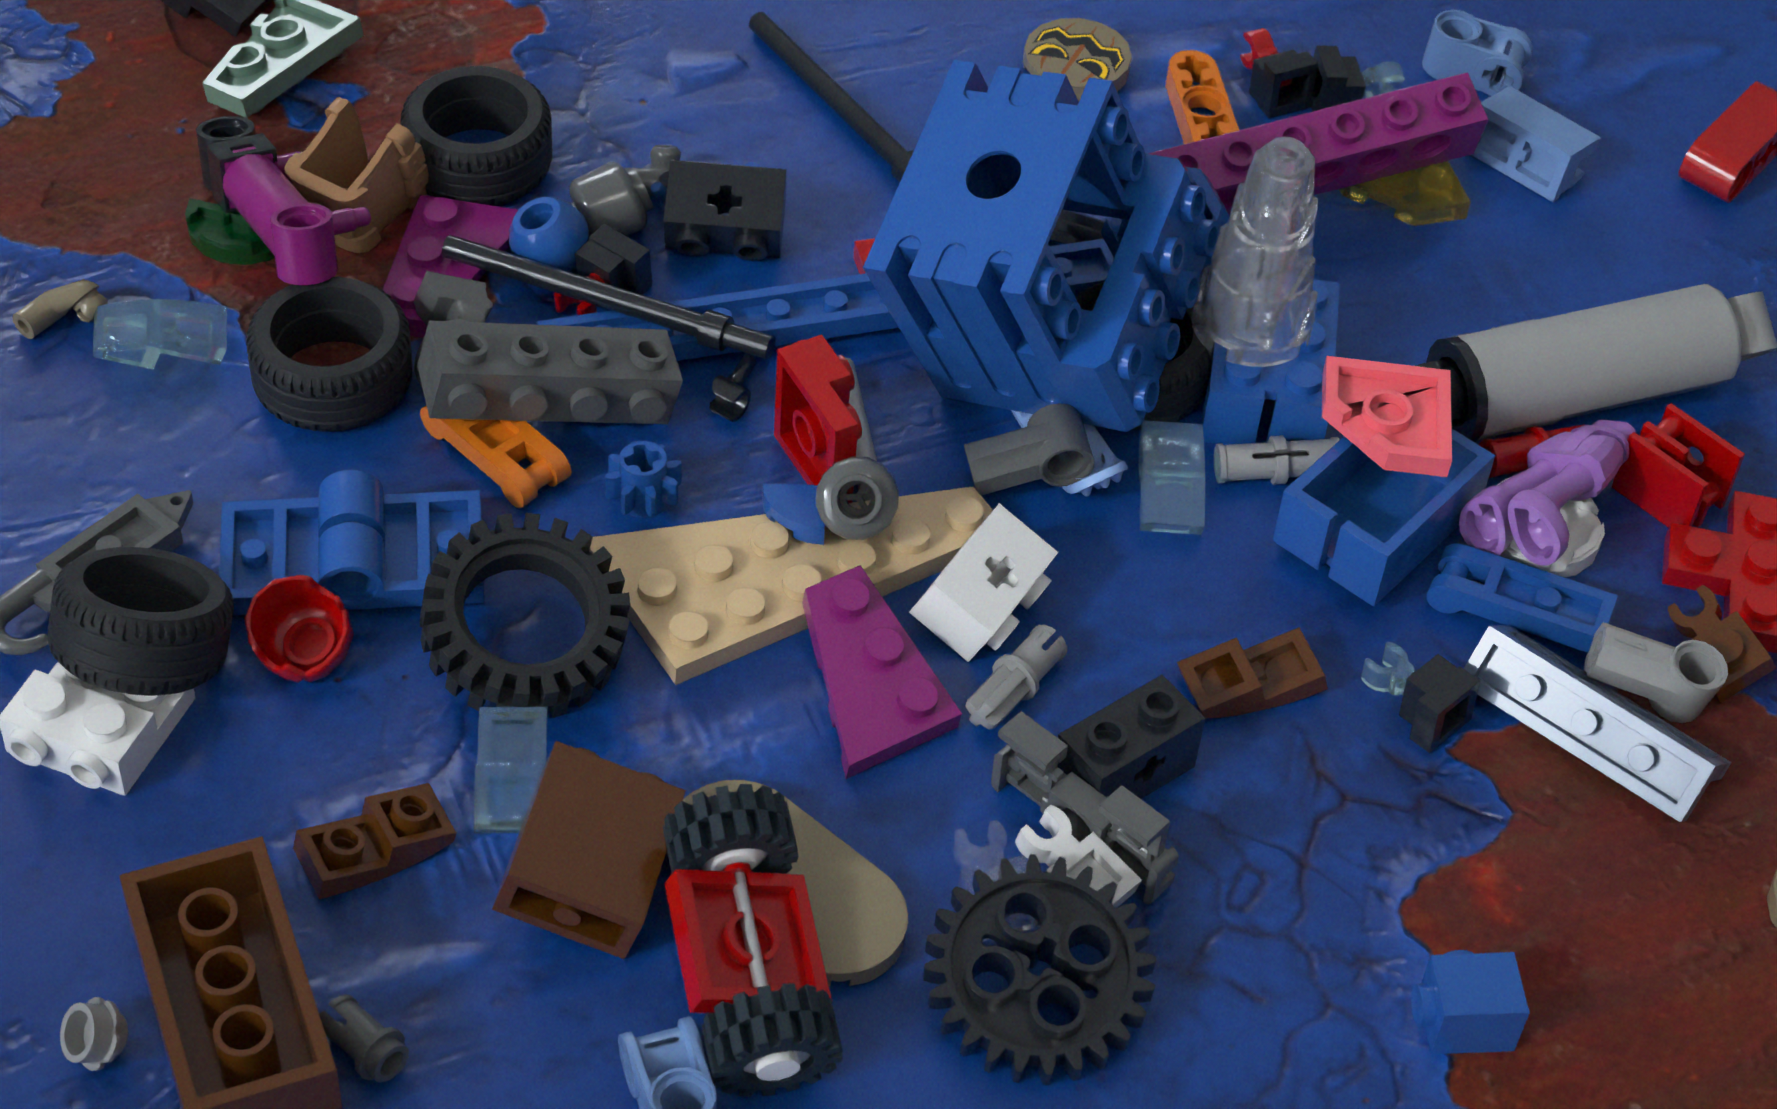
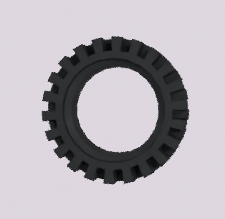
[419,513,630,721]

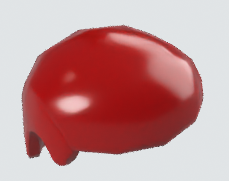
[244,575,354,682]

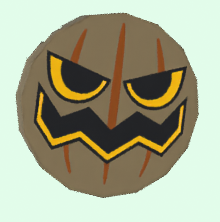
[1023,18,1132,101]

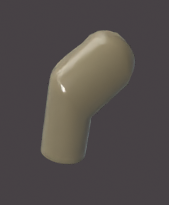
[12,279,108,339]

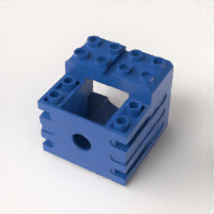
[863,60,1220,432]

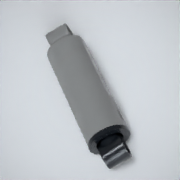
[1415,284,1777,442]

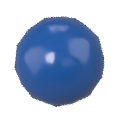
[509,197,590,272]

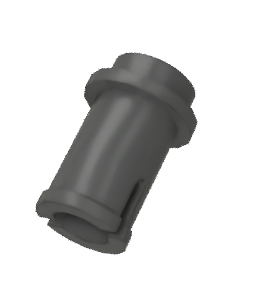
[320,994,409,1082]

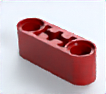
[1679,81,1777,203]

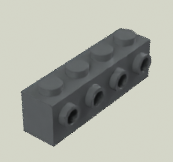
[417,321,683,424]

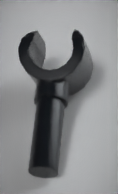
[709,354,757,422]

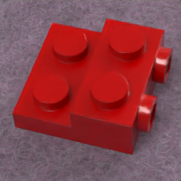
[774,334,862,503]

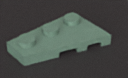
[202,0,364,118]

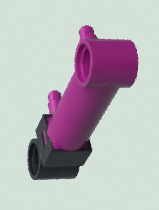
[196,116,371,285]

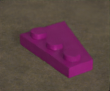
[382,195,518,338]
[802,565,962,779]

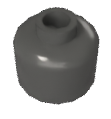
[569,162,654,237]
[816,456,899,540]

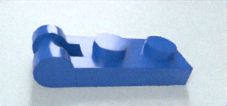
[1427,543,1618,653]

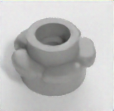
[60,997,128,1071]

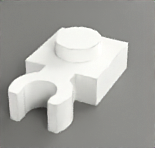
[1015,805,1142,908]

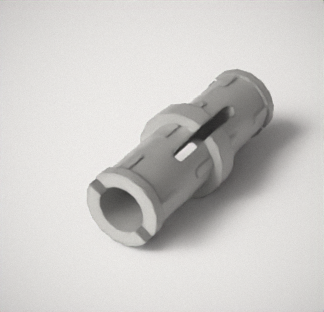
[1214,435,1340,485]

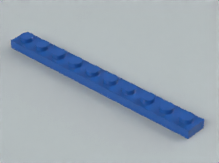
[537,239,1114,361]

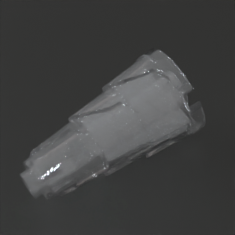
[1192,137,1318,367]

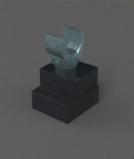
[1311,46,1405,112]
[1361,642,1480,753]

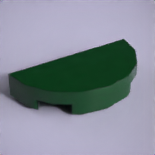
[185,198,275,265]

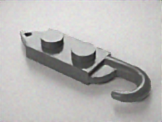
[0,490,193,655]

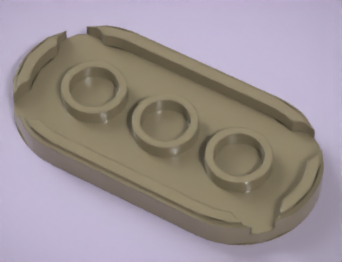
[683,780,908,986]

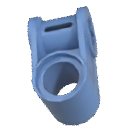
[1422,10,1533,96]
[618,1016,716,1109]

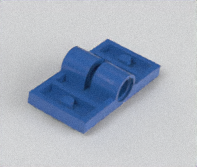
[219,470,485,616]

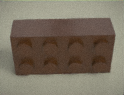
[119,836,343,1109]

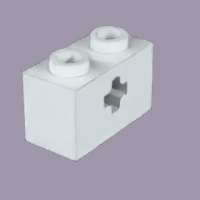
[909,503,1058,662]

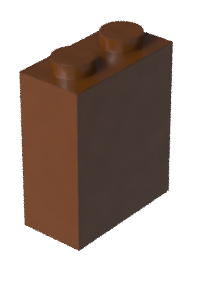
[492,741,686,959]

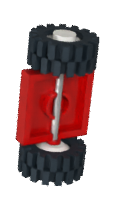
[663,784,843,1097]

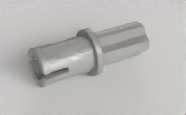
[965,625,1067,730]

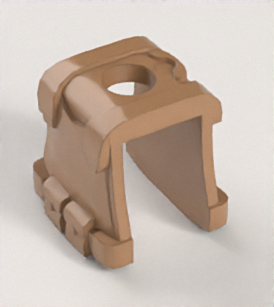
[285,97,429,253]

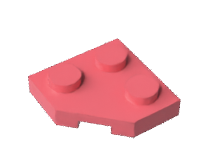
[1322,356,1452,477]

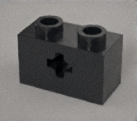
[663,160,786,261]
[1057,675,1205,799]

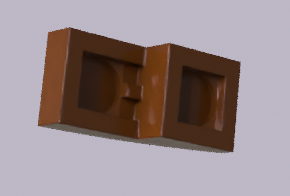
[1177,627,1328,718]

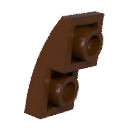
[293,783,457,899]

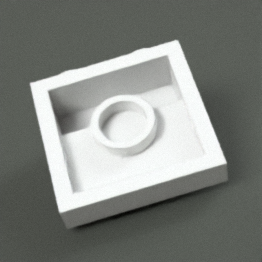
[0,662,195,796]

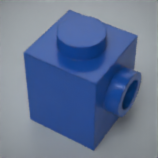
[1411,950,1530,1054]

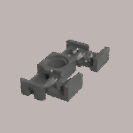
[991,711,1179,905]

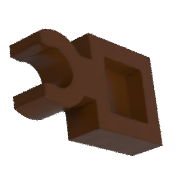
[1668,585,1776,703]

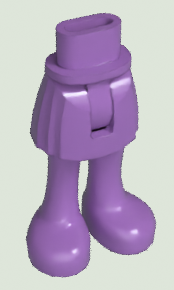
[1459,420,1636,566]

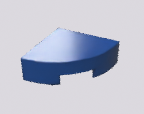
[762,483,825,545]

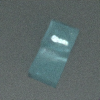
[93,299,227,369]
[1139,420,1205,535]
[474,707,548,833]

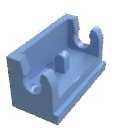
[1472,86,1601,202]

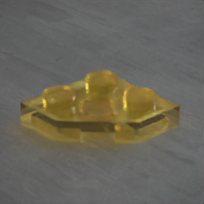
[1339,161,1471,226]

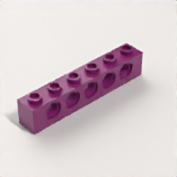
[1148,72,1488,217]

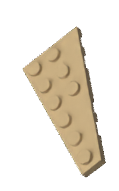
[590,486,993,685]

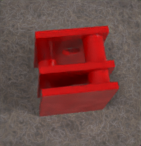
[1611,403,1745,528]

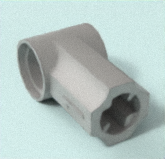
[1583,622,1728,723]

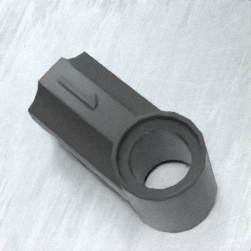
[964,403,1094,495]

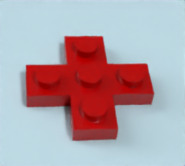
[1662,490,1777,653]

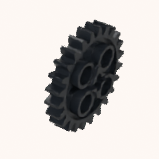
[923,854,1156,1085]

